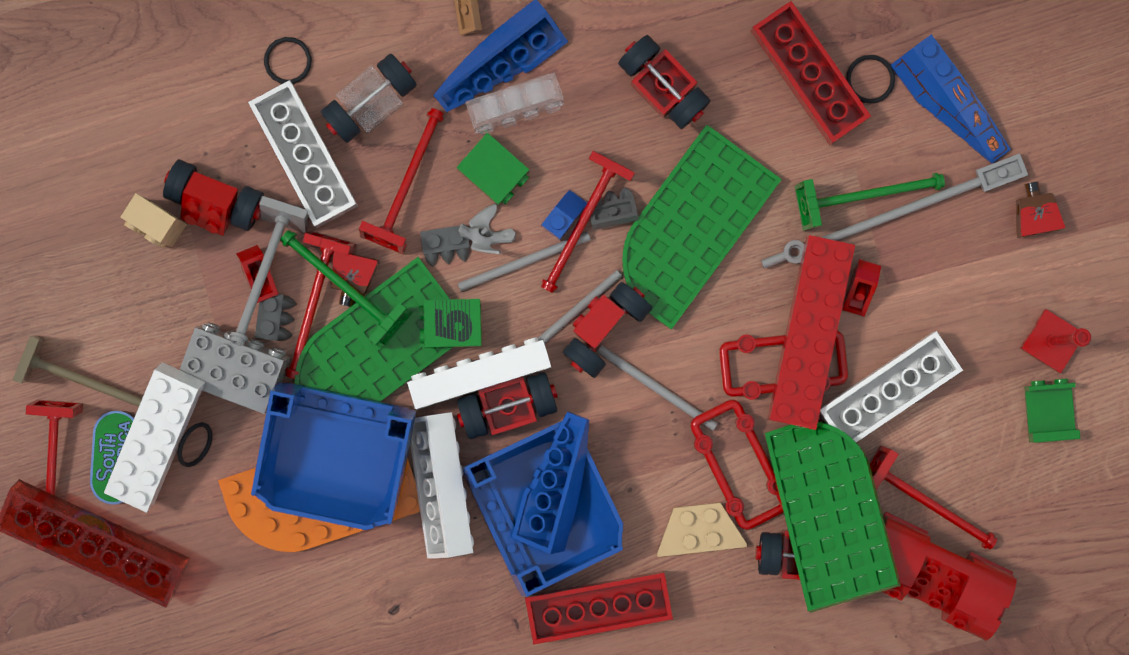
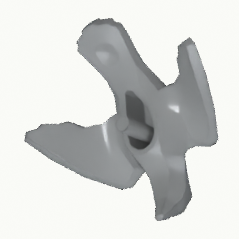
[459,203,516,254]

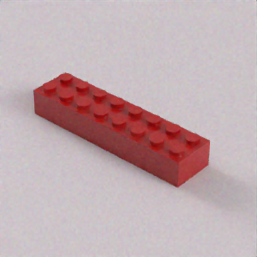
[767,235,855,430]

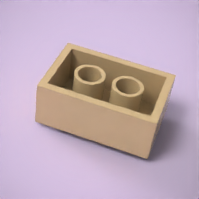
[121,193,187,248]

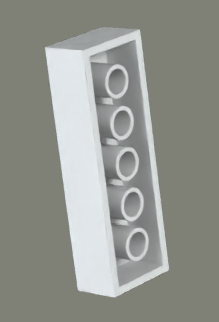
[248,80,358,228]
[819,331,963,442]
[407,337,552,409]
[104,362,205,513]
[410,412,474,559]

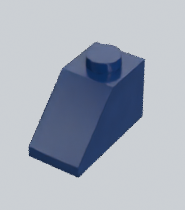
[541,190,587,240]

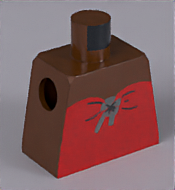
[1016,181,1065,238]
[331,251,380,307]

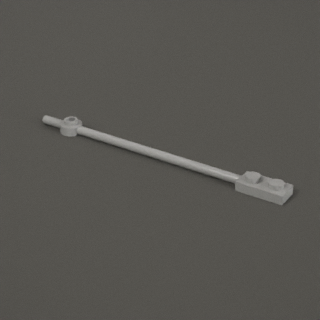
[761,153,1028,269]

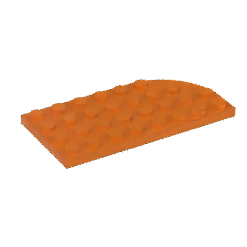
[218,457,420,552]

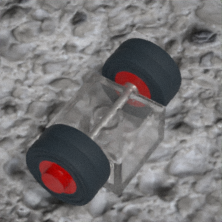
[320,53,417,143]

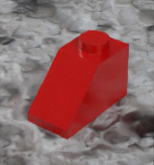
[236,245,279,303]
[842,259,881,317]

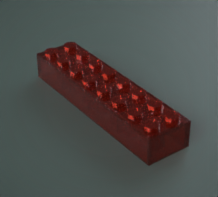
[0,479,190,608]

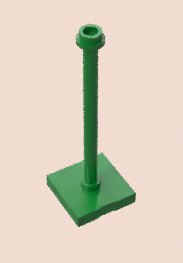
[794,173,945,231]
[280,230,412,348]

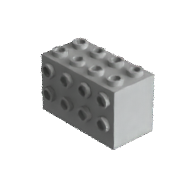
[180,322,291,414]

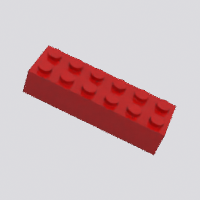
[750,1,871,146]
[525,571,673,645]

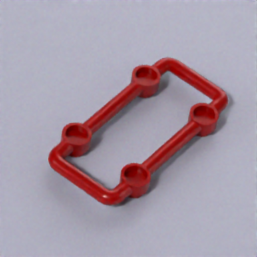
[719,330,848,400]
[690,400,784,530]

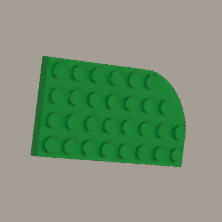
[622,124,782,330]
[295,257,453,402]
[765,422,901,613]

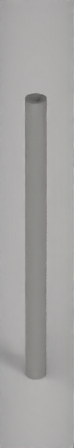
[458,232,591,292]
[538,270,623,344]
[597,345,718,431]

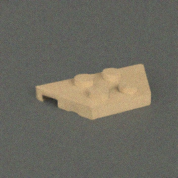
[657,502,747,557]

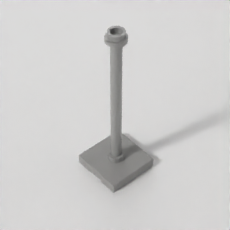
[230,196,309,346]

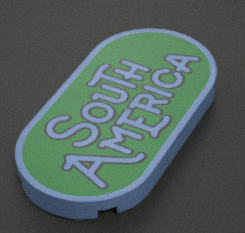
[90,411,134,504]

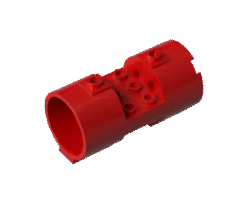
[882,512,1017,641]

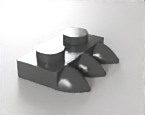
[589,187,639,230]
[420,225,470,267]
[255,294,297,341]

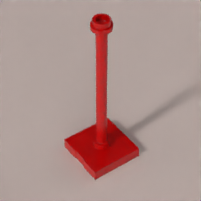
[359,108,444,255]
[541,151,636,293]
[285,231,356,379]
[1020,309,1091,373]
[26,400,83,549]
[869,446,997,550]

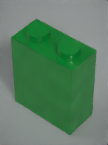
[456,133,530,206]

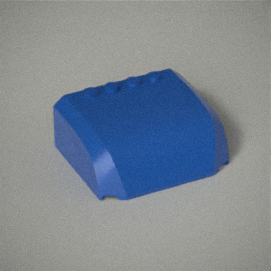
[251,383,417,530]
[463,421,623,597]

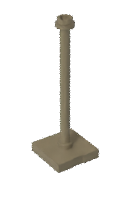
[13,335,143,407]

